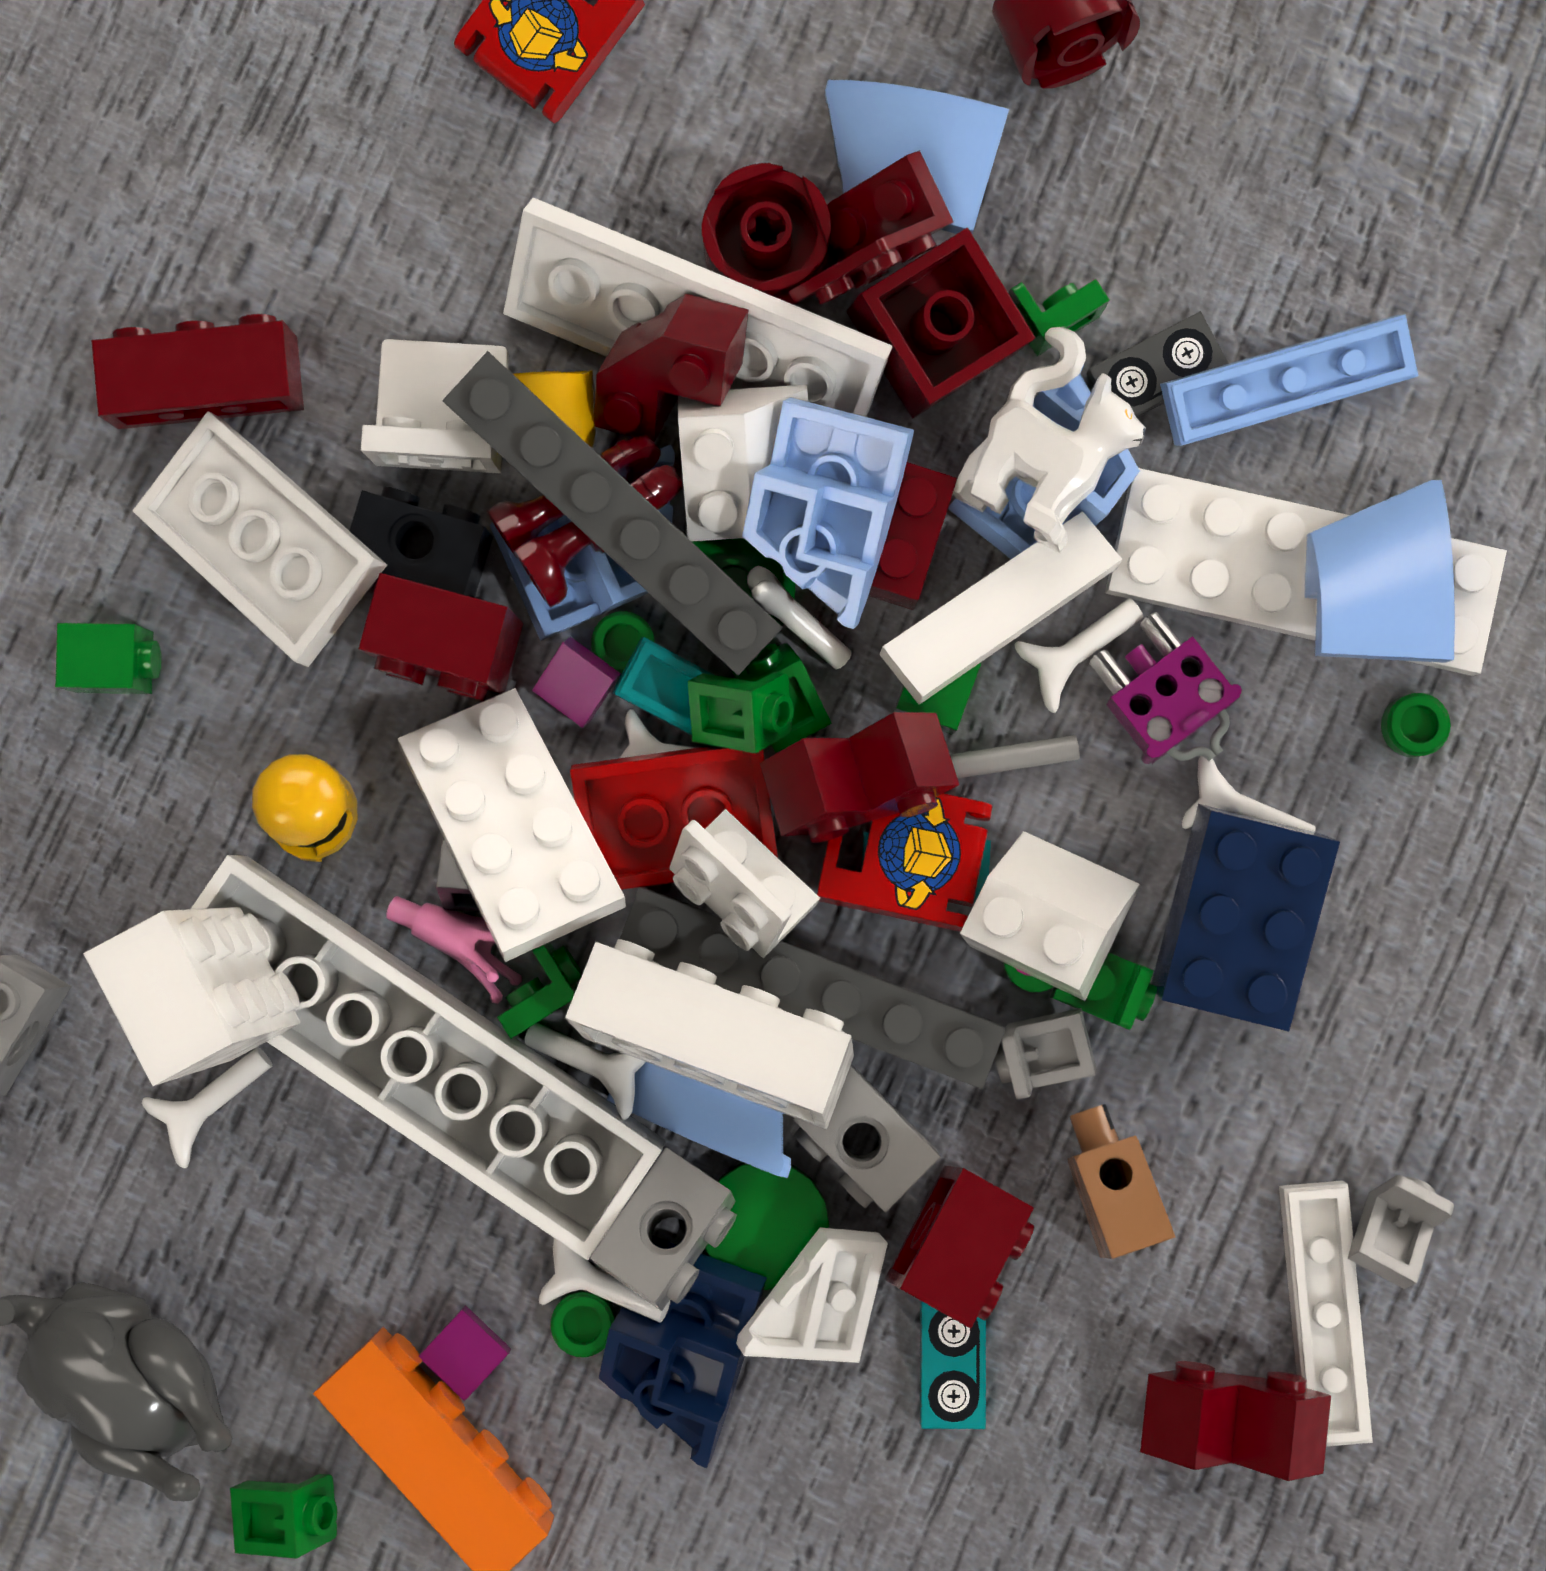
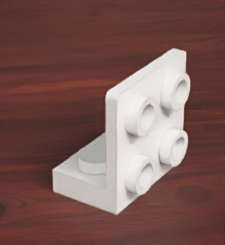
[361,339,509,473]
[669,809,820,958]

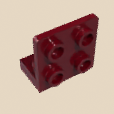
[788,150,954,305]

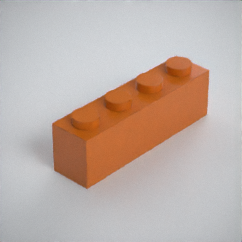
[313,1326,555,1571]

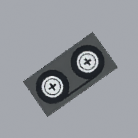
[1086,311,1229,418]

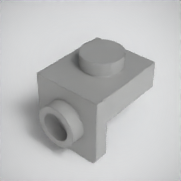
[995,1008,1097,1100]
[1347,1175,1454,1289]

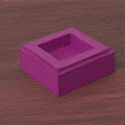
[532,636,621,728]
[419,1305,511,1401]

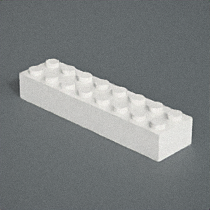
[191,855,666,1261]

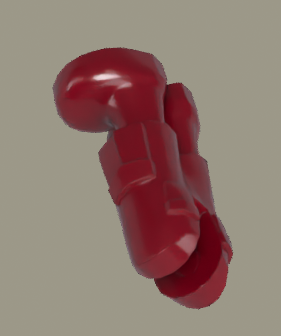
[487,435,683,608]

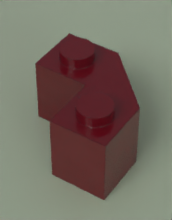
[594,294,749,442]
[760,712,959,843]
[1140,1361,1331,1481]

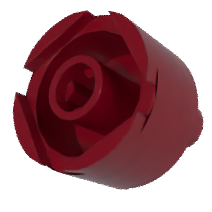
[992,0,1140,89]
[702,163,831,305]

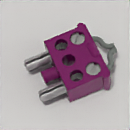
[1089,612,1242,764]

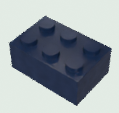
[1151,804,1340,1032]

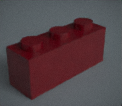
[91,314,304,429]

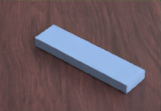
[1160,314,1418,446]

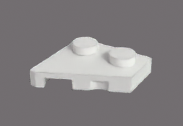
[736,1227,888,1363]

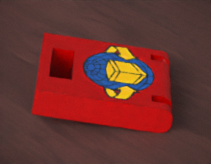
[454,0,645,124]
[817,793,993,932]

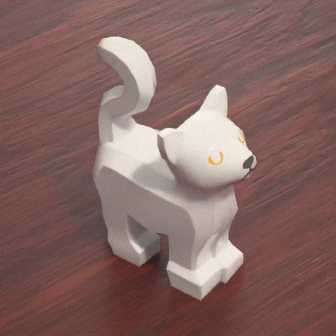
[953,327,1146,553]

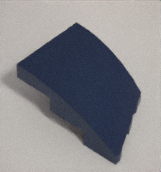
[598,1236,767,1468]

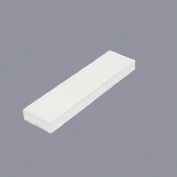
[879,511,1123,704]
[1279,1181,1373,1446]

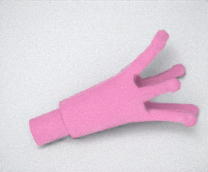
[386,896,522,1004]

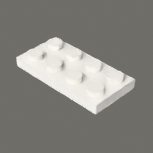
[133,411,387,667]
[397,688,626,962]

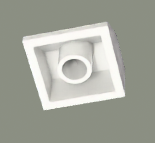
[678,385,808,541]
[960,832,1140,1001]

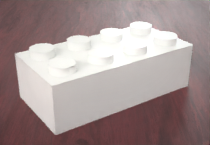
[83,907,300,1086]
[565,939,854,1129]

